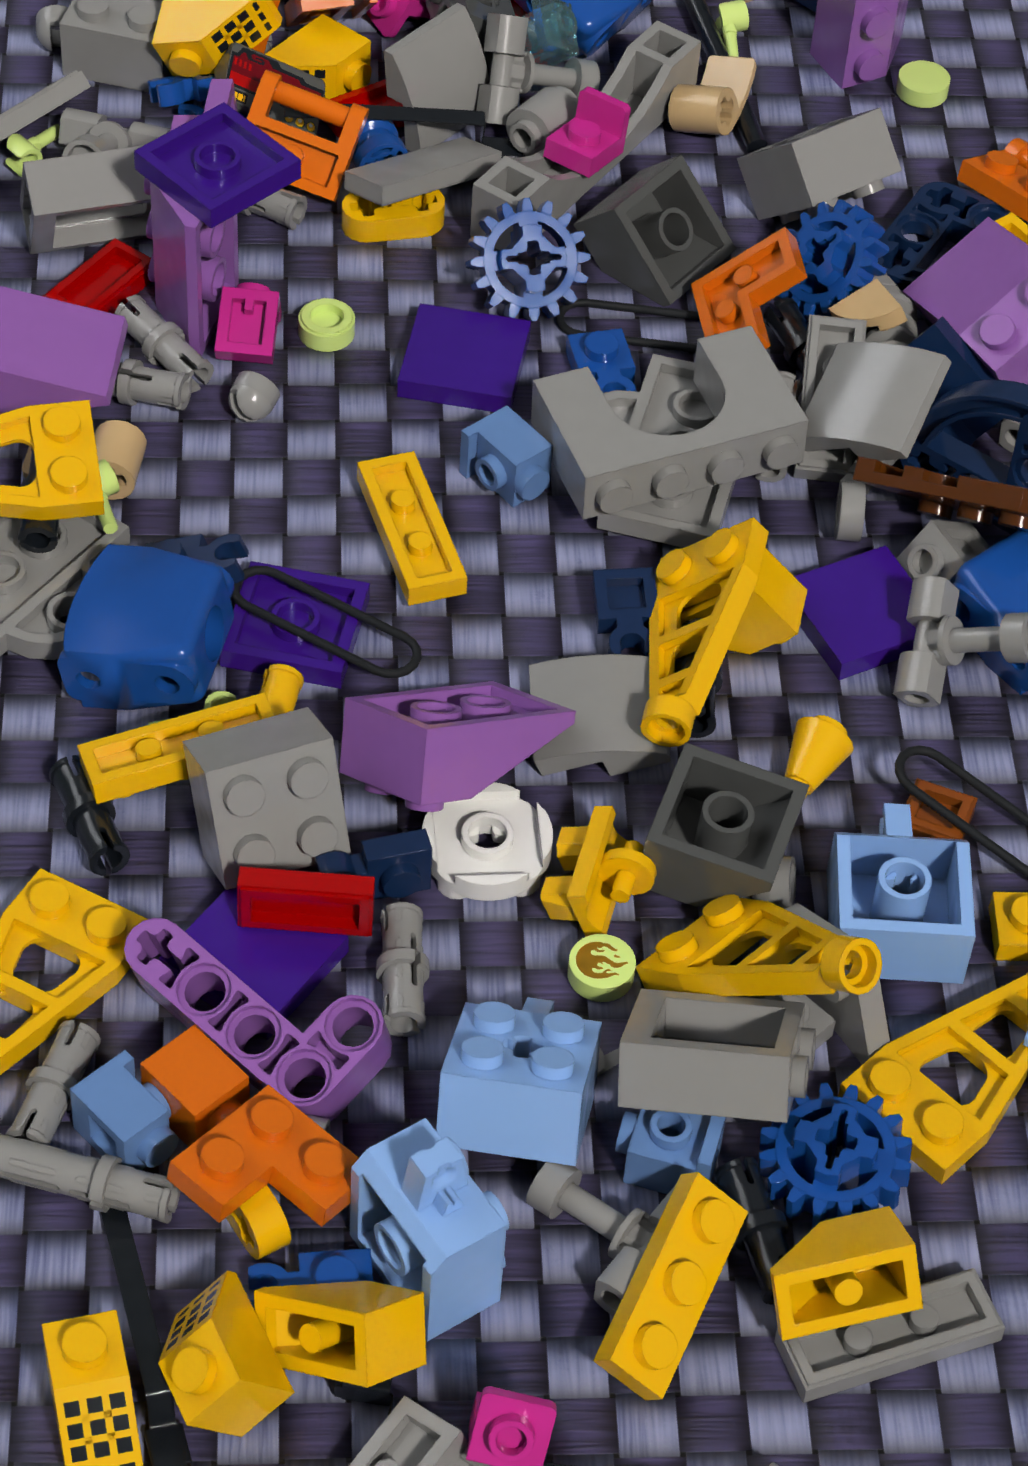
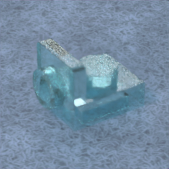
[521,0,579,66]

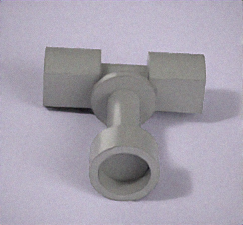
[476,13,600,125]
[58,107,171,156]
[893,576,1028,707]
[526,1162,676,1316]

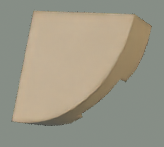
[828,278,908,331]

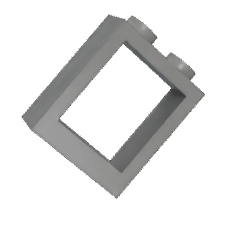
[20,145,151,255]
[618,988,816,1123]

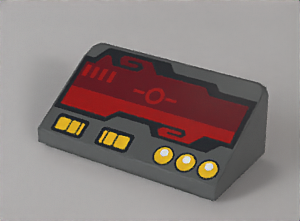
[214,42,325,135]

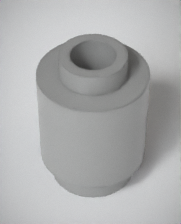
[506,86,578,156]

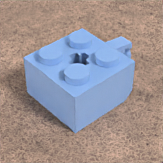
[827,803,976,984]
[436,997,602,1166]
[350,1118,509,1342]

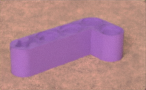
[124,918,392,1122]

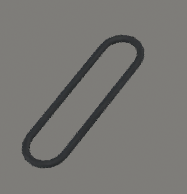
[556,299,700,353]
[232,566,422,678]
[895,745,1028,878]

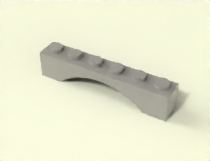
[470,20,701,258]

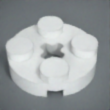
[422,782,553,901]

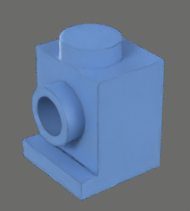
[459,405,553,508]
[70,1050,179,1171]
[615,1109,726,1194]

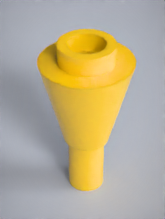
[784,715,854,798]

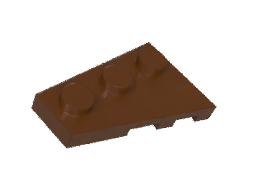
[853,456,1028,532]

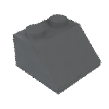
[573,154,736,307]
[643,742,809,907]

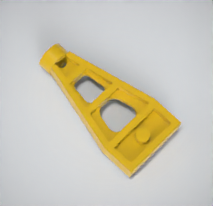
[0,400,104,521]
[640,517,769,747]
[0,868,148,1075]
[636,894,882,997]
[838,973,1028,1185]

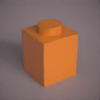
[140,1024,250,1147]

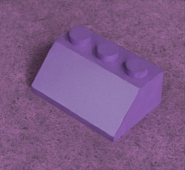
[810,0,908,89]
[144,178,239,356]

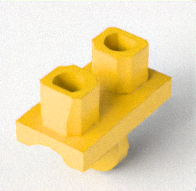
[540,806,657,937]

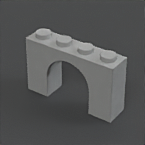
[531,326,809,520]

